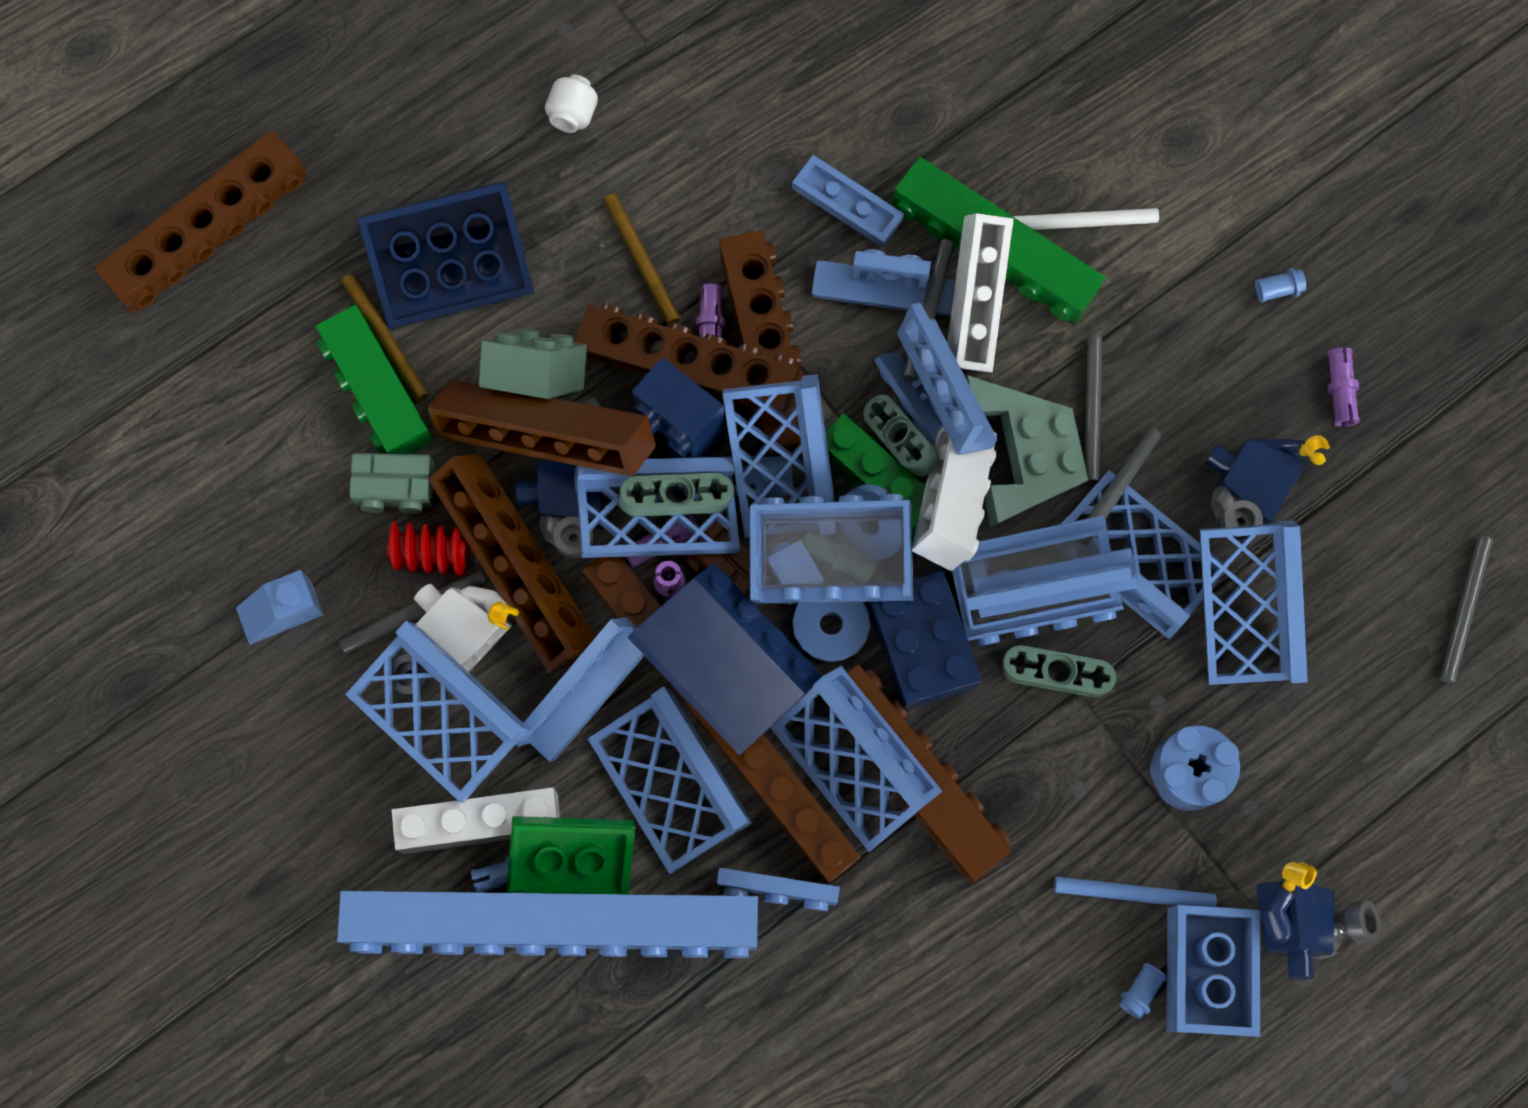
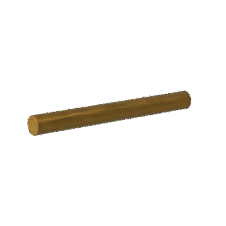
[603,193,681,326]
[341,273,429,403]

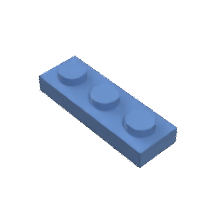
[792,155,904,248]
[717,868,840,911]

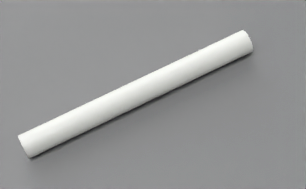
[1013,208,1159,230]

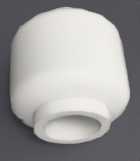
[545,75,598,133]

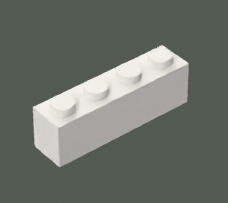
[947,213,1013,372]
[911,427,997,571]
[392,788,560,854]

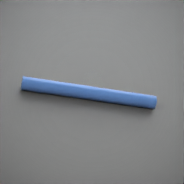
[1054,876,1217,907]

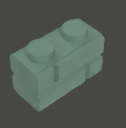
[349,453,436,514]

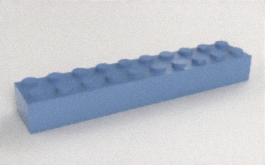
[337,891,758,958]

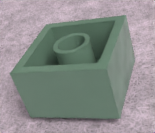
[479,328,587,399]

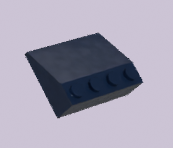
[357,180,534,329]
[627,563,822,756]

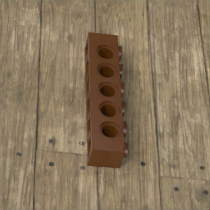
[93,130,308,314]
[719,230,803,457]
[574,303,805,417]
[428,454,596,673]

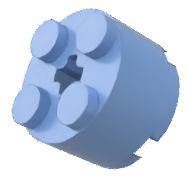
[1150,726,1240,811]

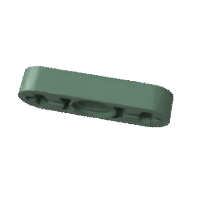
[863,394,939,477]
[618,473,734,517]
[1001,645,1116,698]

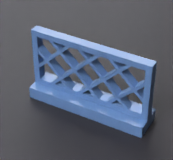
[723,374,837,538]
[574,457,740,558]
[1053,470,1229,639]
[1199,520,1308,685]
[966,548,1139,618]
[345,621,532,803]
[770,666,942,852]
[588,686,753,874]

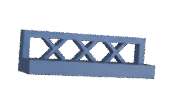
[897,303,997,455]
[516,617,644,762]

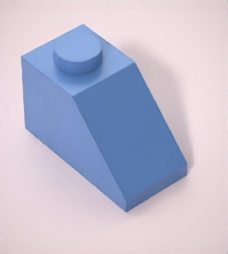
[236,570,324,645]

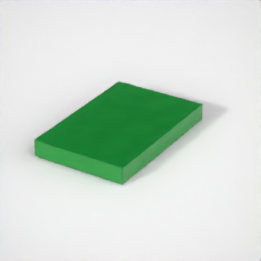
[506,816,635,895]

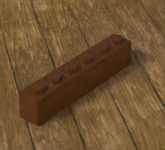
[427,380,656,477]
[820,664,1012,885]

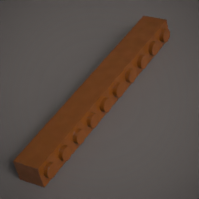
[582,557,861,885]

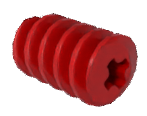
[387,521,471,577]

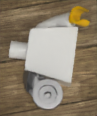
[392,584,519,694]

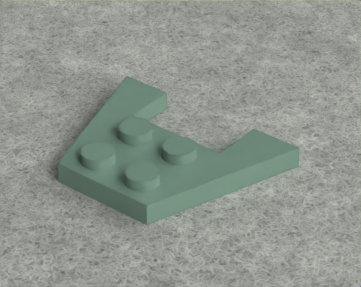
[965,376,1088,527]

